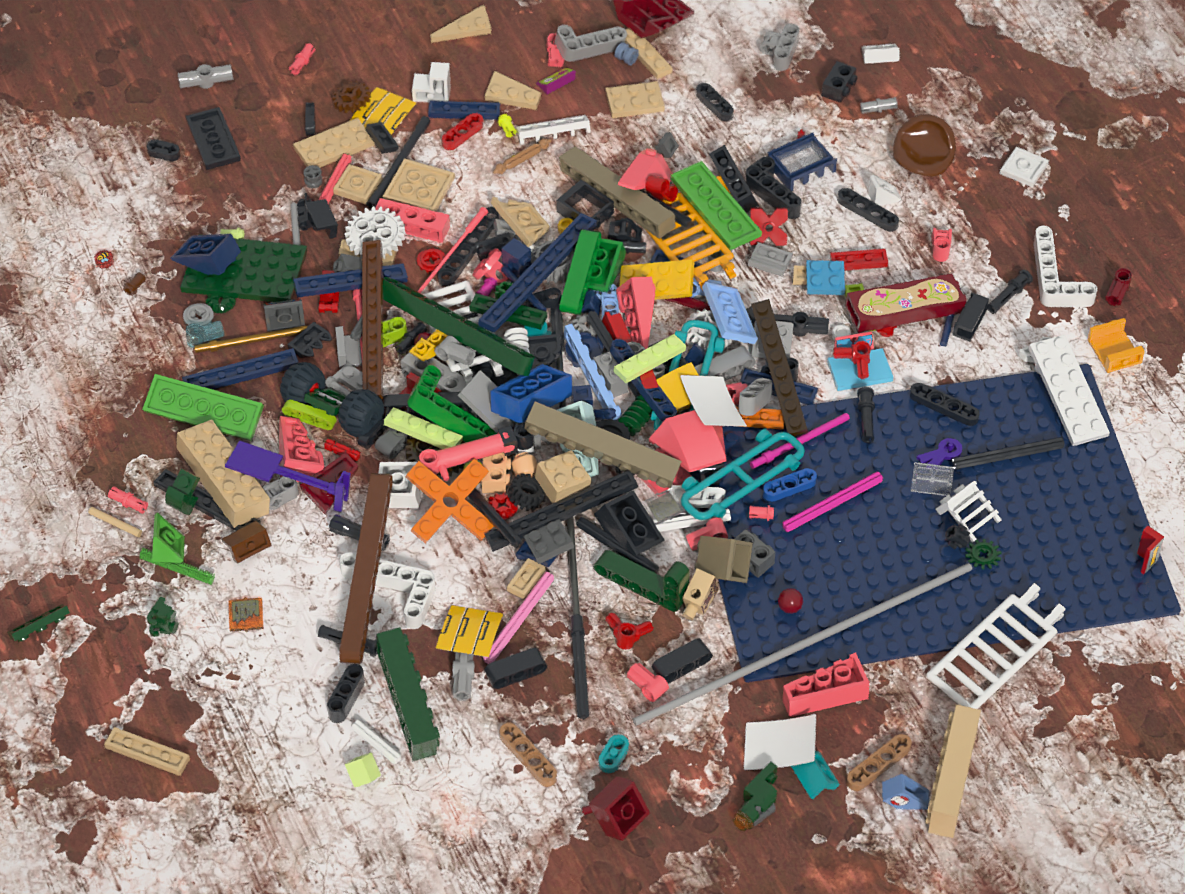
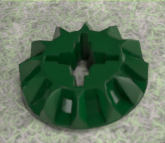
[205,294,236,313]

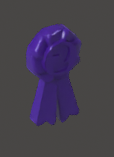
[916,438,962,473]

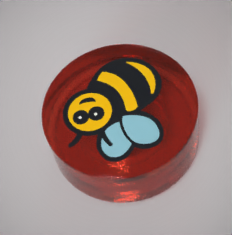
[94,250,114,269]

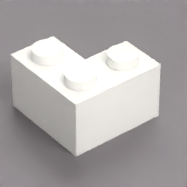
[412,62,451,102]

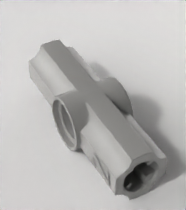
[178,65,233,88]
[453,652,474,701]

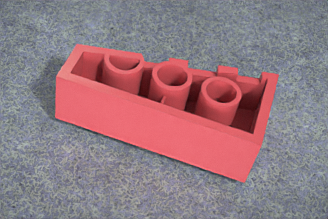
[783,652,869,717]

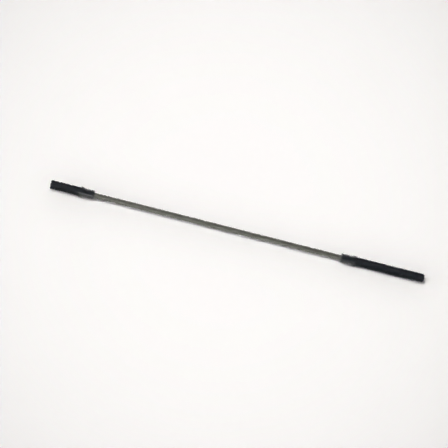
[550,305,590,720]

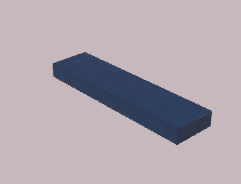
[428,101,501,120]
[740,368,818,405]

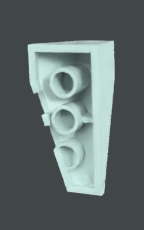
[557,400,599,477]

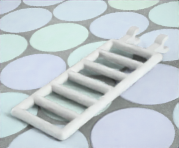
[422,281,504,385]
[926,583,1066,709]

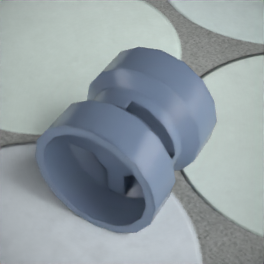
[614,42,639,65]

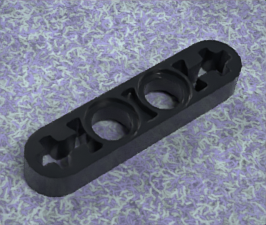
[837,188,899,232]
[910,383,980,426]

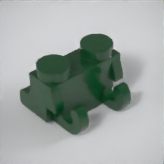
[147,597,179,637]

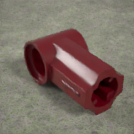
[1105,268,1132,306]

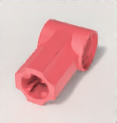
[686,518,728,551]
[627,663,669,702]

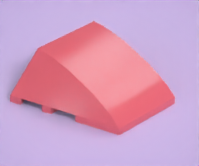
[649,410,726,472]

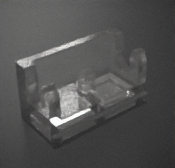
[911,462,954,496]

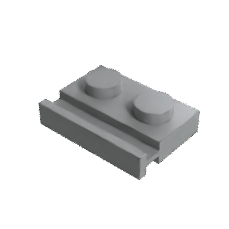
[748,242,793,277]

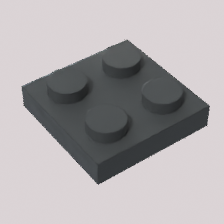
[523,519,575,565]

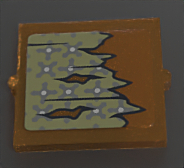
[229,597,264,632]

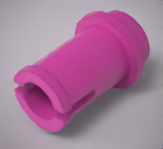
[476,277,498,296]

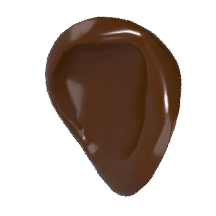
[893,114,956,176]

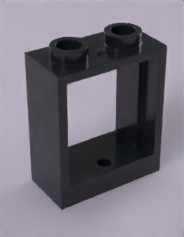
[557,180,614,231]

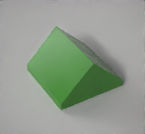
[152,512,185,563]

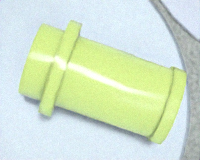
[220,228,245,240]

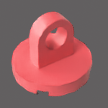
[472,248,508,285]

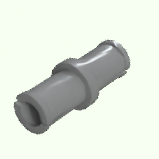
[860,97,897,114]

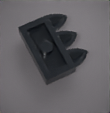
[288,322,332,358]

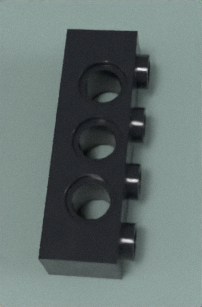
[709,145,759,213]

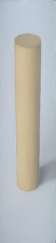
[88,507,142,537]

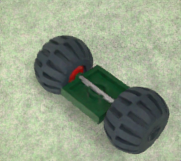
[280,362,384,437]

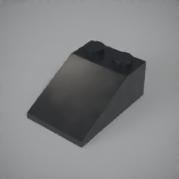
[594,490,665,557]

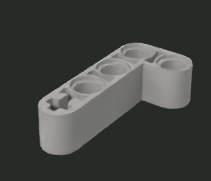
[554,25,627,62]

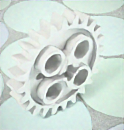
[345,206,406,259]

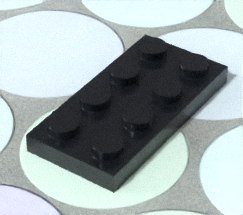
[185,107,241,170]

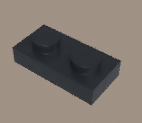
[365,122,399,154]

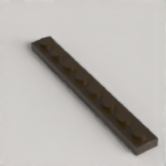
[751,299,808,436]

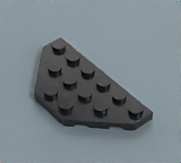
[454,334,562,387]

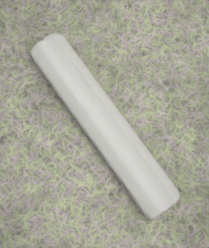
[352,720,402,764]

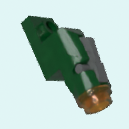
[733,761,778,831]

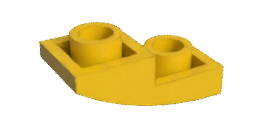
[409,329,448,361]

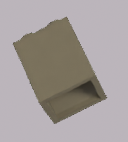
[695,536,753,583]

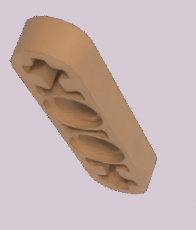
[499,723,557,787]
[846,734,912,791]

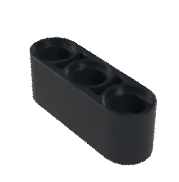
[652,638,713,684]
[484,648,548,689]
[327,664,365,723]

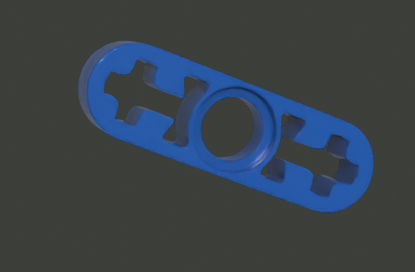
[763,468,817,501]

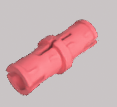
[289,43,315,75]
[108,486,148,514]

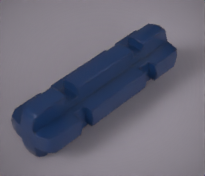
[593,408,616,420]

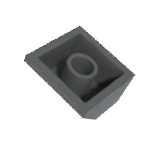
[263,299,305,332]

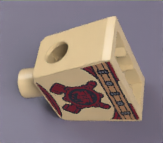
[682,568,719,620]

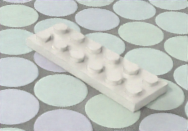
[1028,335,1110,446]

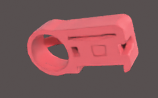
[546,33,564,67]

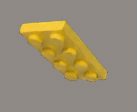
[619,259,694,300]

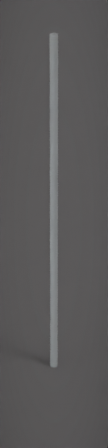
[633,563,972,726]

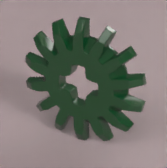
[965,539,1002,570]

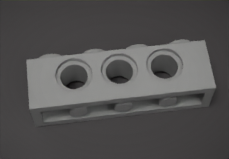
[401,352,466,392]

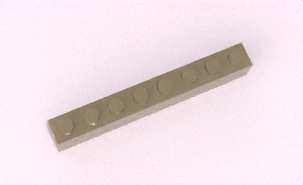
[559,146,675,239]
[524,402,681,488]

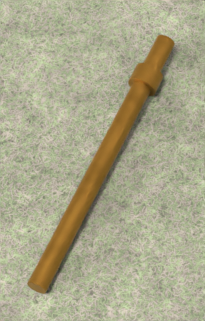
[194,325,307,353]

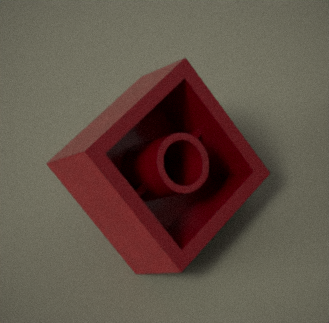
[582,776,650,841]

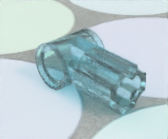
[186,321,225,348]

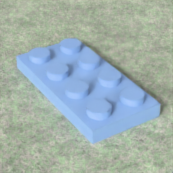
[702,282,758,344]

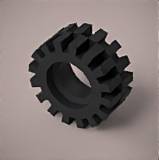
[508,474,546,511]

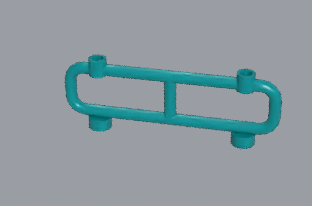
[651,320,725,431]
[681,429,805,520]

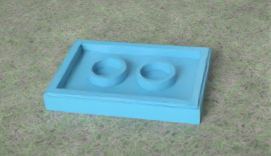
[827,348,893,391]

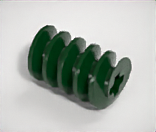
[618,395,653,436]

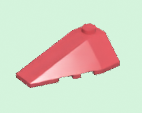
[618,148,673,190]
[616,277,655,349]
[279,416,324,482]

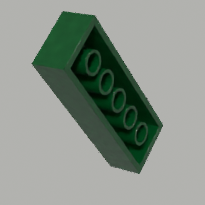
[376,627,440,762]

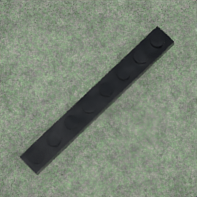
[484,470,638,552]

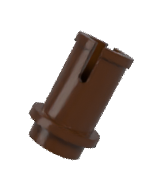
[123,272,146,296]

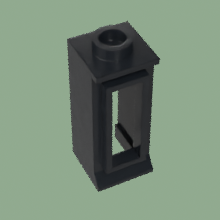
[953,292,989,342]

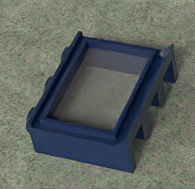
[767,132,837,191]

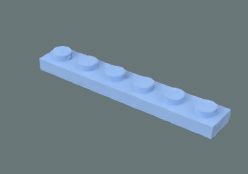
[564,324,622,420]

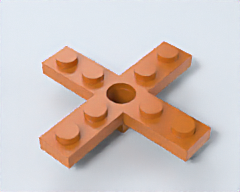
[405,459,494,544]

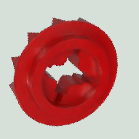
[417,248,446,273]
[488,492,518,520]

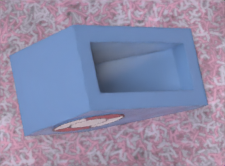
[882,774,930,810]

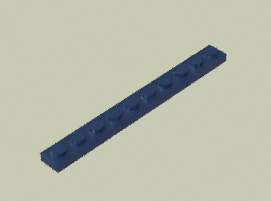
[478,213,597,333]

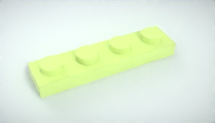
[614,334,686,383]
[384,407,463,449]

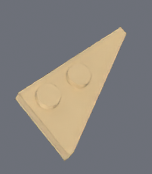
[430,5,491,43]

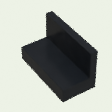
[305,199,338,239]

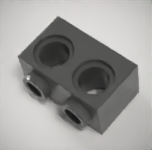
[734,529,775,578]

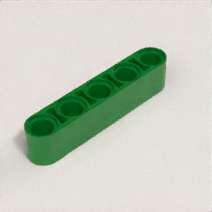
[560,229,601,315]

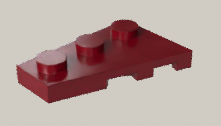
[300,453,358,515]

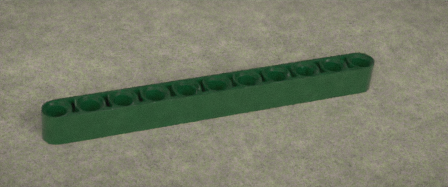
[383,277,535,376]

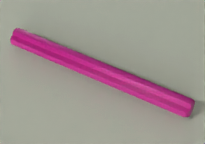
[782,472,883,532]

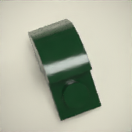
[165,469,200,515]

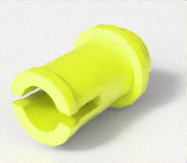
[498,114,517,137]

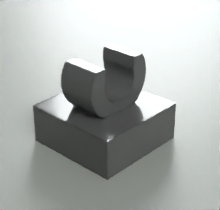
[655,132,679,158]

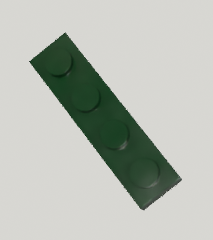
[469,294,548,330]

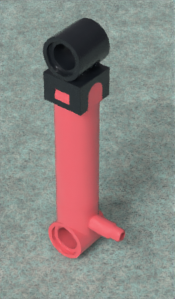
[419,423,534,481]

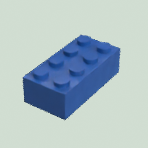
[491,364,572,423]

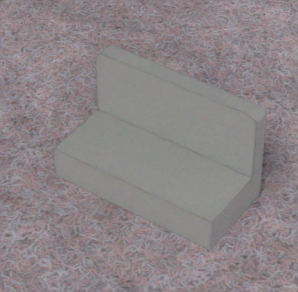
[335,326,362,368]

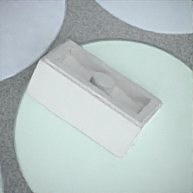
[861,44,899,63]

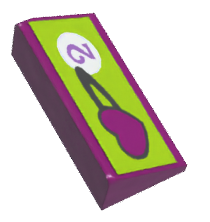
[537,68,575,94]

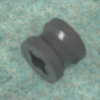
[303,165,322,188]

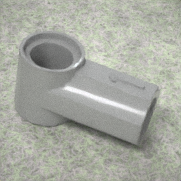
[435,336,475,366]

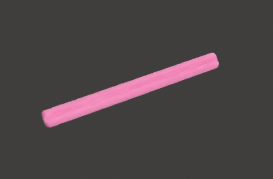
[483,572,554,664]

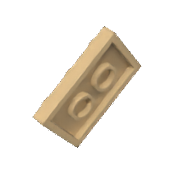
[606,81,665,118]

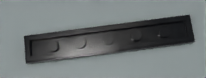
[153,469,261,531]

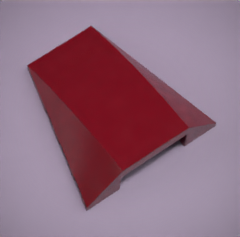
[613,0,695,38]

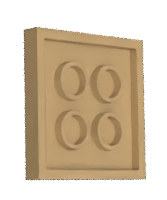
[383,159,455,212]

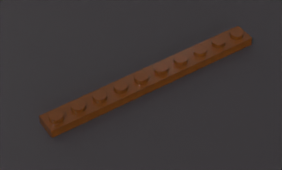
[362,239,383,399]

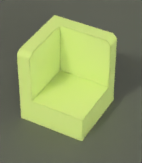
[345,752,381,787]

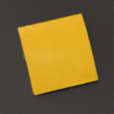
[657,362,699,413]

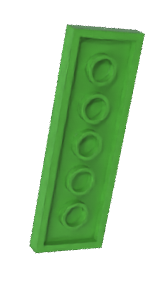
[671,161,762,251]
[142,374,264,442]

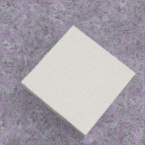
[1000,147,1049,187]

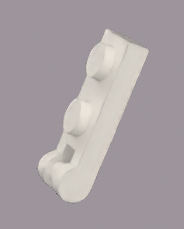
[668,485,726,508]

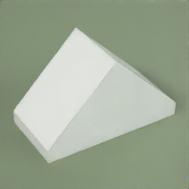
[868,174,901,206]

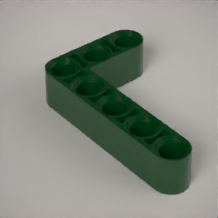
[593,550,690,612]

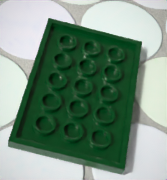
[180,234,307,302]

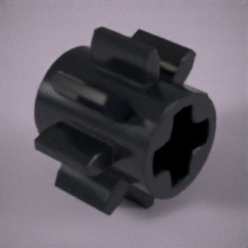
[945,524,970,550]

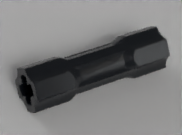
[329,514,390,551]

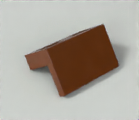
[222,521,272,564]

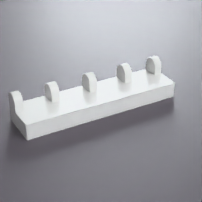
[516,115,591,145]

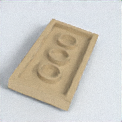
[293,118,374,167]

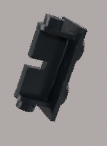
[297,193,316,231]
[474,232,513,261]

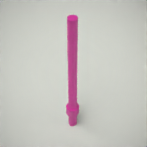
[749,413,850,469]

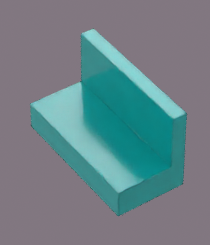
[791,751,840,799]

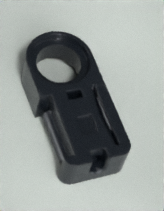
[305,102,315,136]

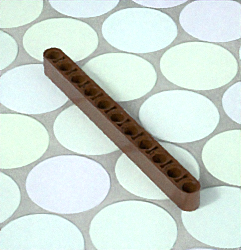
[339,473,393,664]

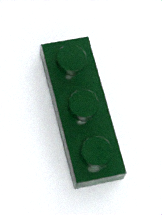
[7,604,70,642]

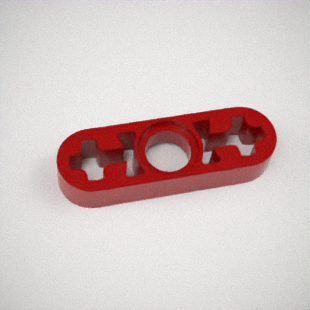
[442,113,483,150]

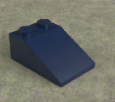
[171,234,241,275]

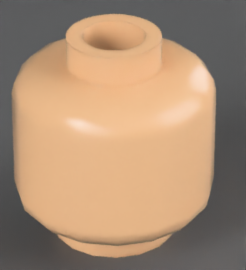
[511,452,537,478]

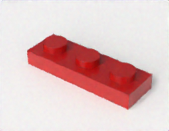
[830,248,889,271]

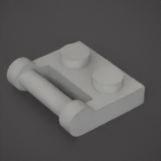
[326,363,362,396]

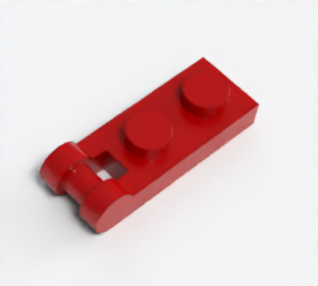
[319,270,340,313]

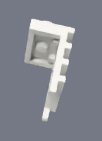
[936,481,1001,542]

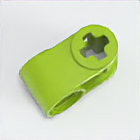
[383,317,407,348]

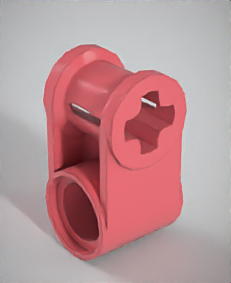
[932,227,952,262]

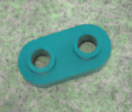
[598,735,629,773]

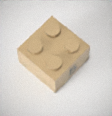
[535,450,591,504]

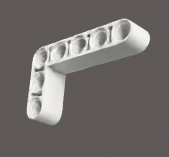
[1034,226,1097,307]
[340,552,436,629]

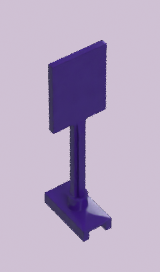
[225,440,351,513]

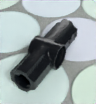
[774,312,829,337]

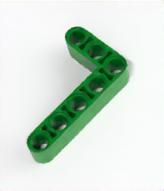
[407,365,497,442]

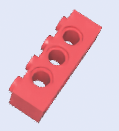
[375,198,450,243]

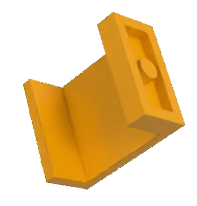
[1087,318,1145,373]

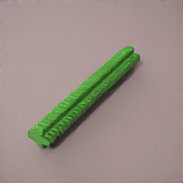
[139,547,215,585]

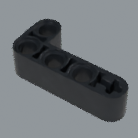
[745,156,802,220]

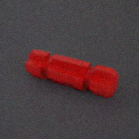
[324,439,361,462]

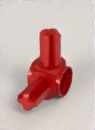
[833,341,871,380]
[605,612,653,650]

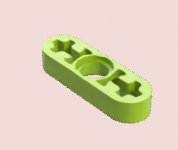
[282,400,337,430]

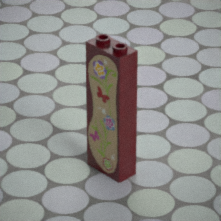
[845,273,967,333]

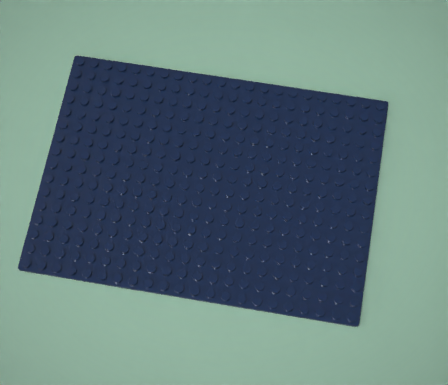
[690,364,1181,682]

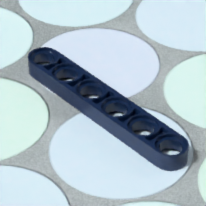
[610,339,677,422]

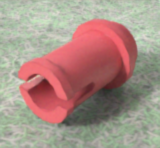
[749,505,774,521]

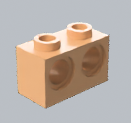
[482,453,511,493]

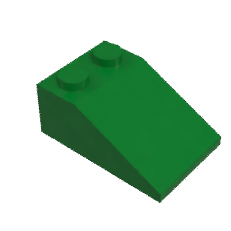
[588,238,626,293]

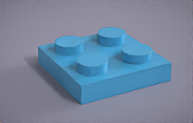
[806,260,845,295]

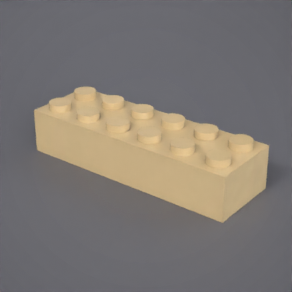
[177,420,270,528]
[925,704,981,838]

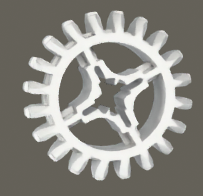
[685,308,732,352]

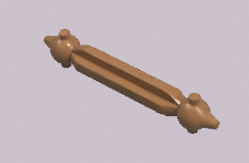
[493,139,552,174]

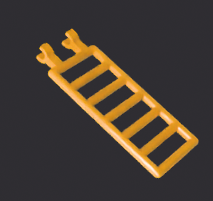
[645,192,736,290]

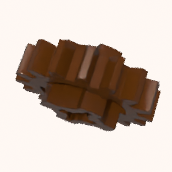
[332,81,371,113]

